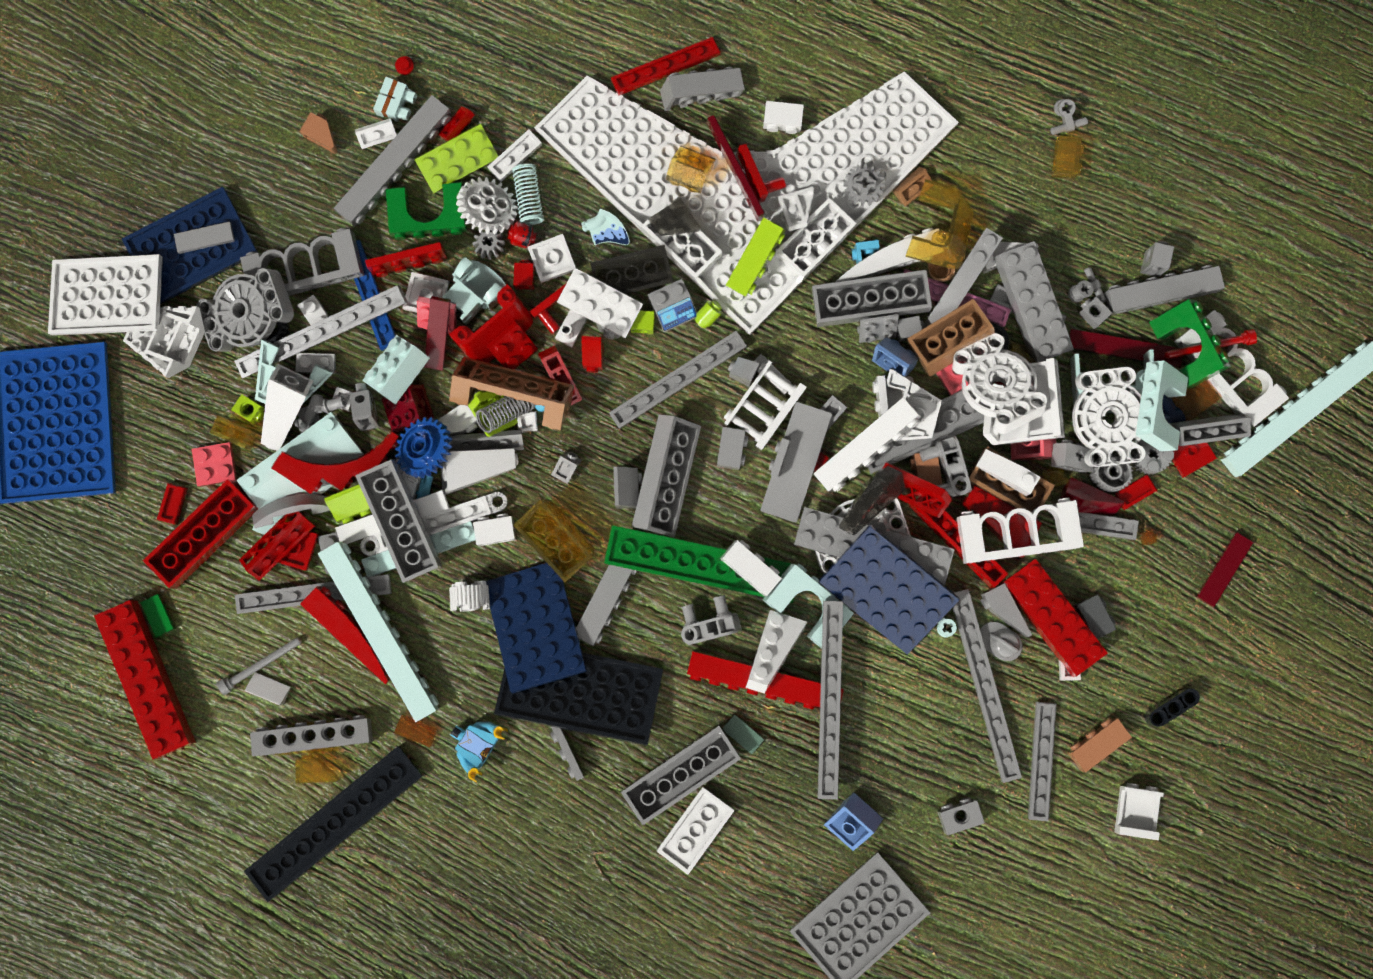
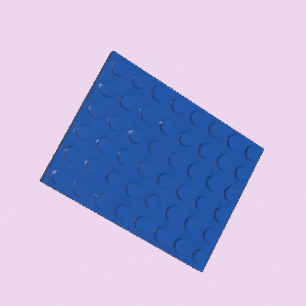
[0,342,116,504]

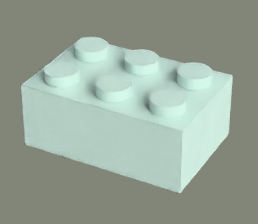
[362,335,430,404]

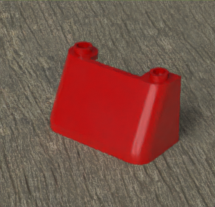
[449,284,533,363]

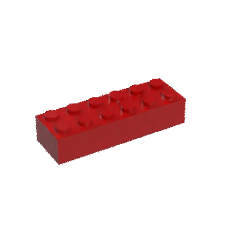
[143,479,258,589]
[1001,559,1108,677]

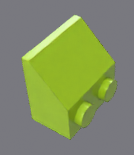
[324,485,372,525]

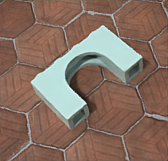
[1136,360,1188,451]
[763,563,854,648]

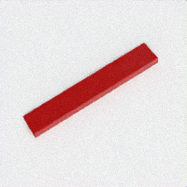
[611,37,721,96]

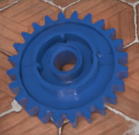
[395,417,453,479]

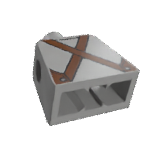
[350,383,380,431]

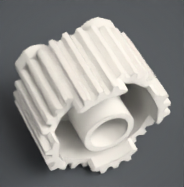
[449,581,490,612]

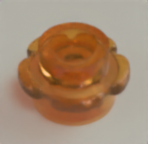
[1139,531,1158,545]

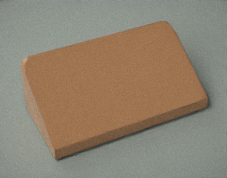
[892,167,934,207]

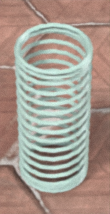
[512,164,544,225]

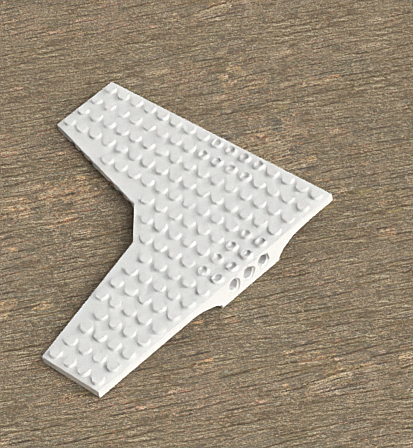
[534,72,959,335]

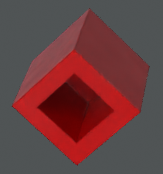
[513,260,535,290]

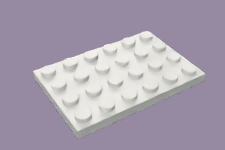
[48,254,162,335]

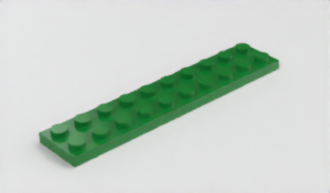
[604,525,794,603]

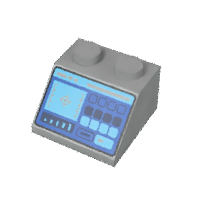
[647,279,697,333]

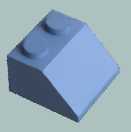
[872,337,918,378]
[824,792,883,851]

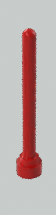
[1165,329,1257,359]

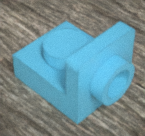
[852,240,880,264]

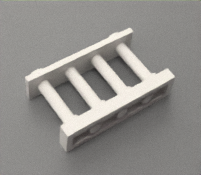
[724,361,806,450]

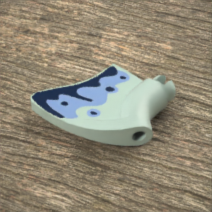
[581,209,630,245]

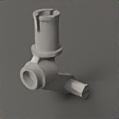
[294,395,347,433]

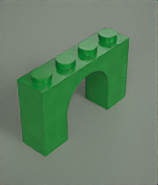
[386,182,467,240]
[1149,299,1231,389]

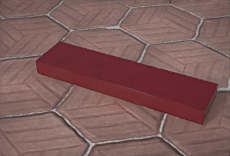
[424,296,451,371]
[1196,532,1253,607]

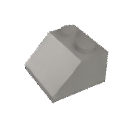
[614,467,642,509]

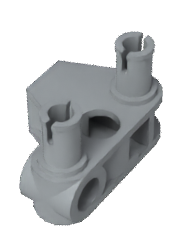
[919,436,972,497]
[681,595,742,645]

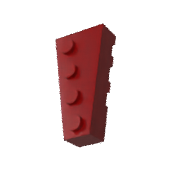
[962,485,1042,558]

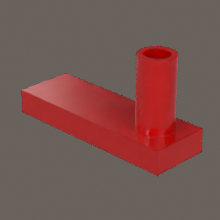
[736,144,786,203]
[530,283,567,334]

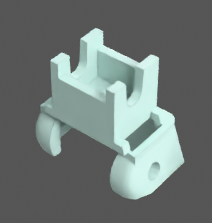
[442,257,506,325]

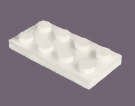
[557,268,643,338]
[657,787,734,874]

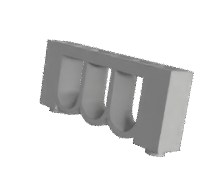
[240,228,364,297]

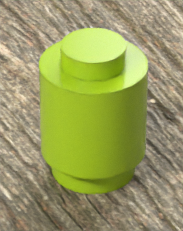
[695,300,722,329]

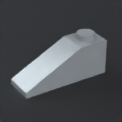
[981,583,1032,637]

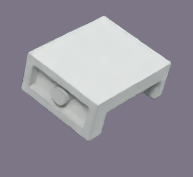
[1114,783,1164,840]

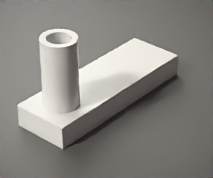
[555,310,588,348]

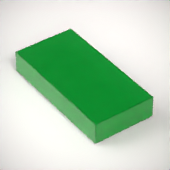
[140,594,175,637]

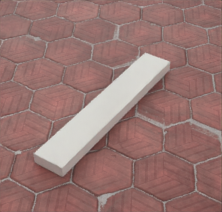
[335,490,450,544]

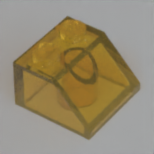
[665,146,716,193]

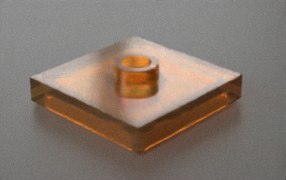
[1171,381,1220,421]

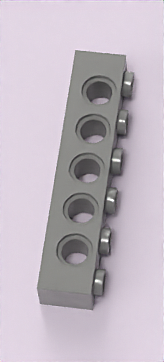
[250,715,373,756]

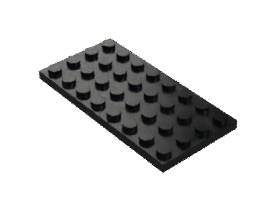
[494,653,663,746]

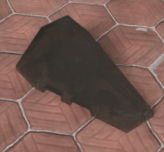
[839,466,906,536]

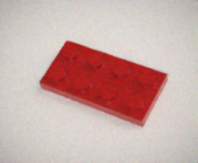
[365,242,447,277]

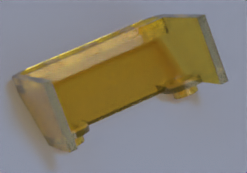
[905,179,974,269]

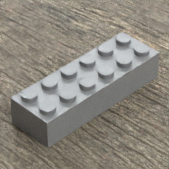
[993,241,1074,363]
[812,270,932,327]
[632,415,701,538]
[355,460,442,583]
[621,725,741,825]

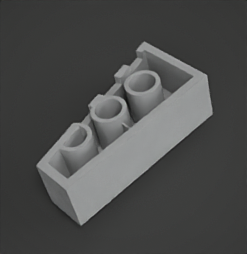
[660,67,744,111]

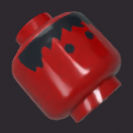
[507,221,536,248]

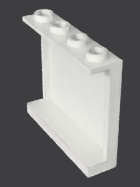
[996,358,1065,445]

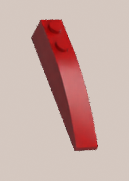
[300,586,391,684]

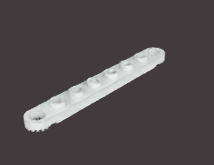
[360,492,508,556]

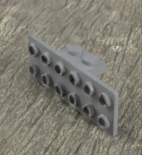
[760,402,832,523]

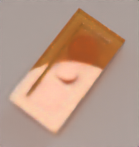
[394,715,438,747]

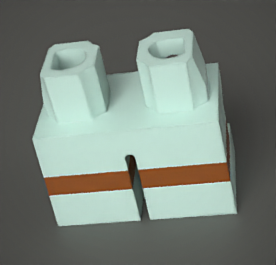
[373,77,417,122]

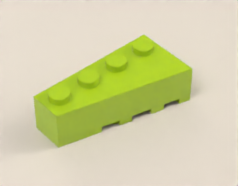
[726,217,786,297]

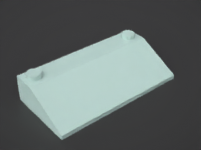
[237,412,364,523]

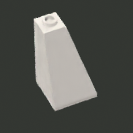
[261,364,313,451]
[441,449,518,495]

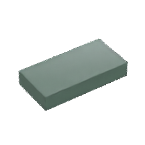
[722,714,764,754]

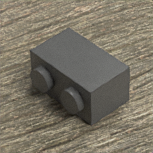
[1073,595,1116,639]

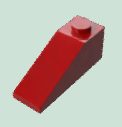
[581,336,604,373]
[538,345,583,405]

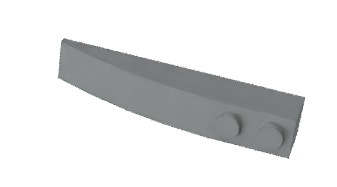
[924,228,1003,328]

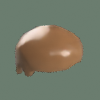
[928,251,957,282]

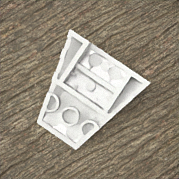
[123,306,205,378]

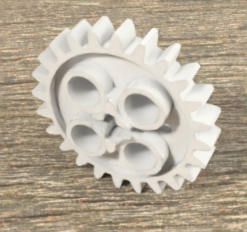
[456,177,518,235]

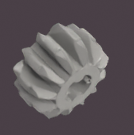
[472,230,505,260]

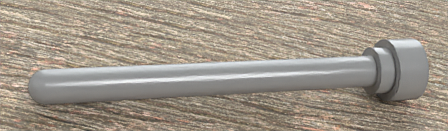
[216,637,302,696]

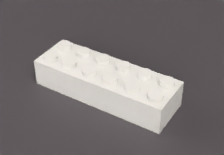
[814,397,921,492]

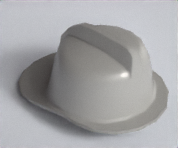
[980,622,1022,661]

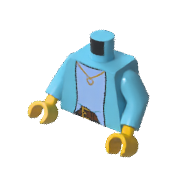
[450,722,508,782]

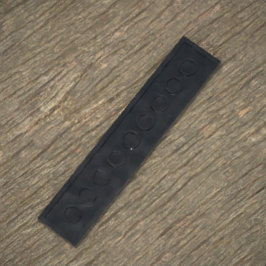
[244,745,423,902]

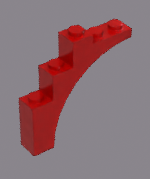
[271,431,399,494]

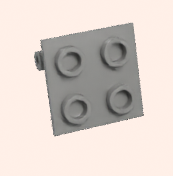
[857,314,898,343]

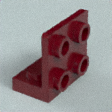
[382,384,434,434]

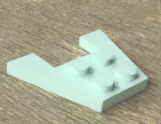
[255,339,333,404]

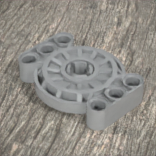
[196,268,294,352]

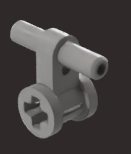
[1050,99,1088,135]
[1068,267,1106,303]

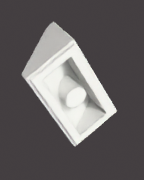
[245,672,291,705]

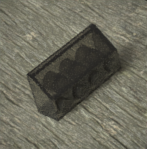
[590,245,673,294]

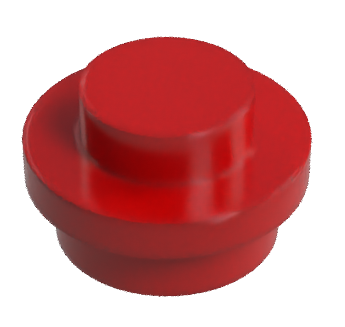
[395,56,414,75]

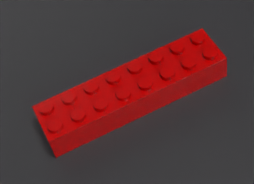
[94,600,196,760]

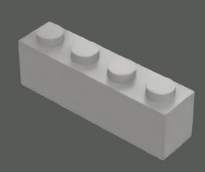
[1168,414,1251,446]

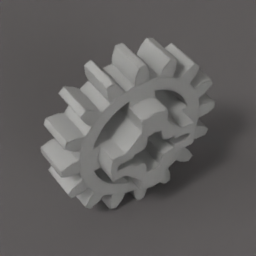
[843,164,885,207]

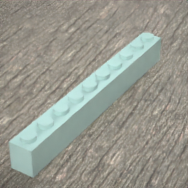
[1221,341,1373,477]
[318,541,439,722]

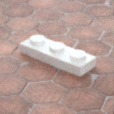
[488,130,542,182]

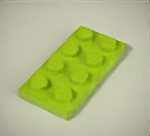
[414,123,499,193]

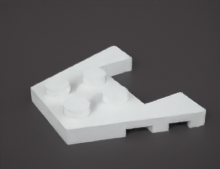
[886,369,942,441]

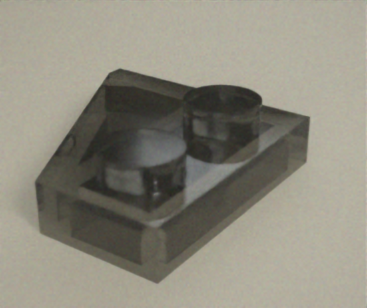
[649,198,701,236]

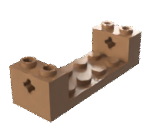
[449,357,574,430]

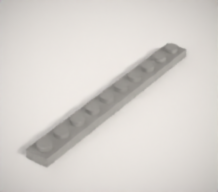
[234,285,408,378]
[952,589,1022,783]
[817,601,843,800]

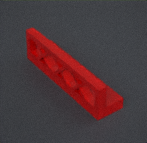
[878,463,952,518]
[239,511,315,581]

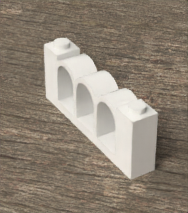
[1174,310,1289,428]
[957,498,1084,564]

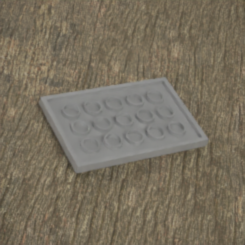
[789,852,930,979]

